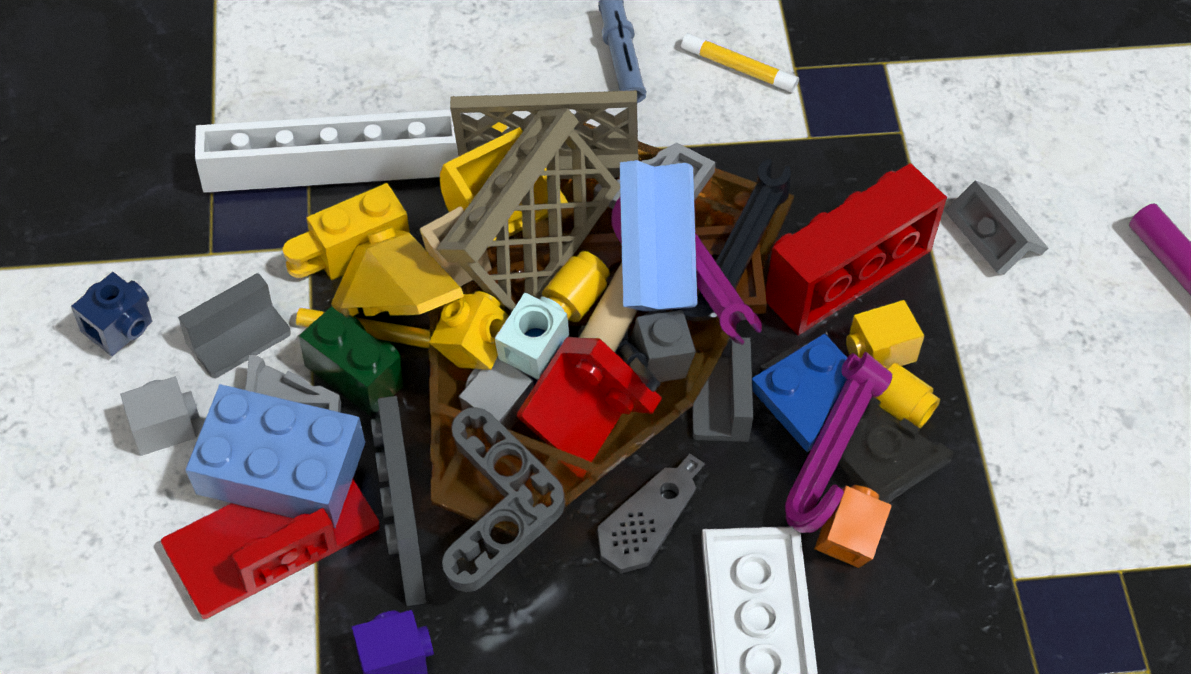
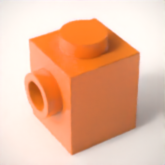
[814,485,892,568]

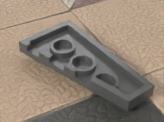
[371,396,426,606]

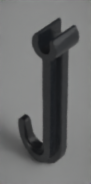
[671,159,791,322]

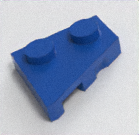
[752,334,847,452]

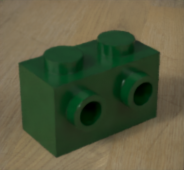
[299,306,404,417]

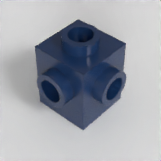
[71,271,153,356]

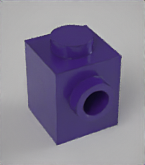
[352,610,434,674]

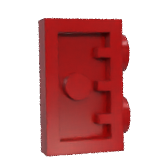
[517,337,662,471]

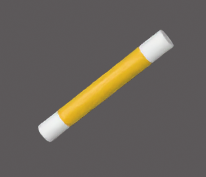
[681,33,799,93]

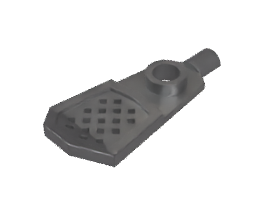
[597,454,705,574]

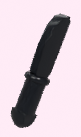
[615,339,661,392]

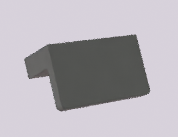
[945,180,1049,275]
[178,273,291,378]
[692,337,753,442]

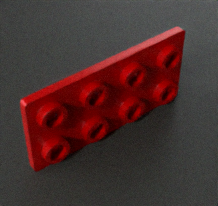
[161,479,380,619]

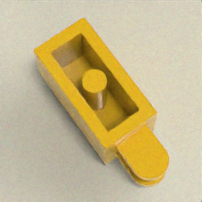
[283,183,409,280]

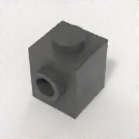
[630,310,696,382]

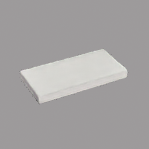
[701,527,818,674]

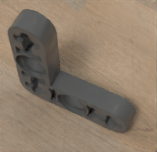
[442,407,565,592]

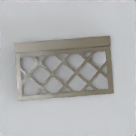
[450,90,638,179]
[436,108,620,316]

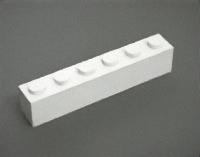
[195,109,459,192]

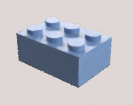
[185,384,365,528]

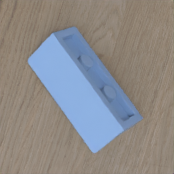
[620,160,697,312]

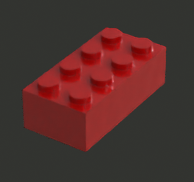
[765,163,947,336]

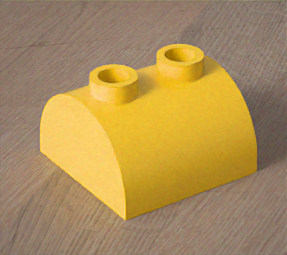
[440,127,568,248]

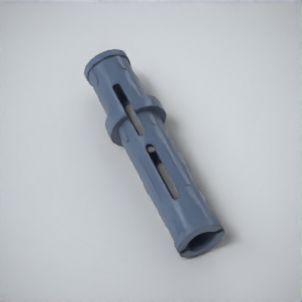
[598,0,647,103]

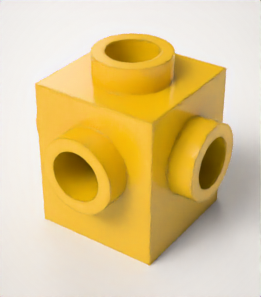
[429,291,509,370]

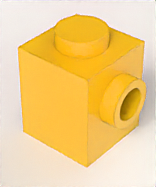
[846,300,924,368]

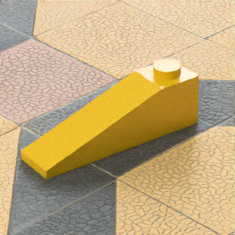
[331,226,464,317]

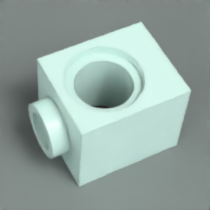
[495,293,569,380]

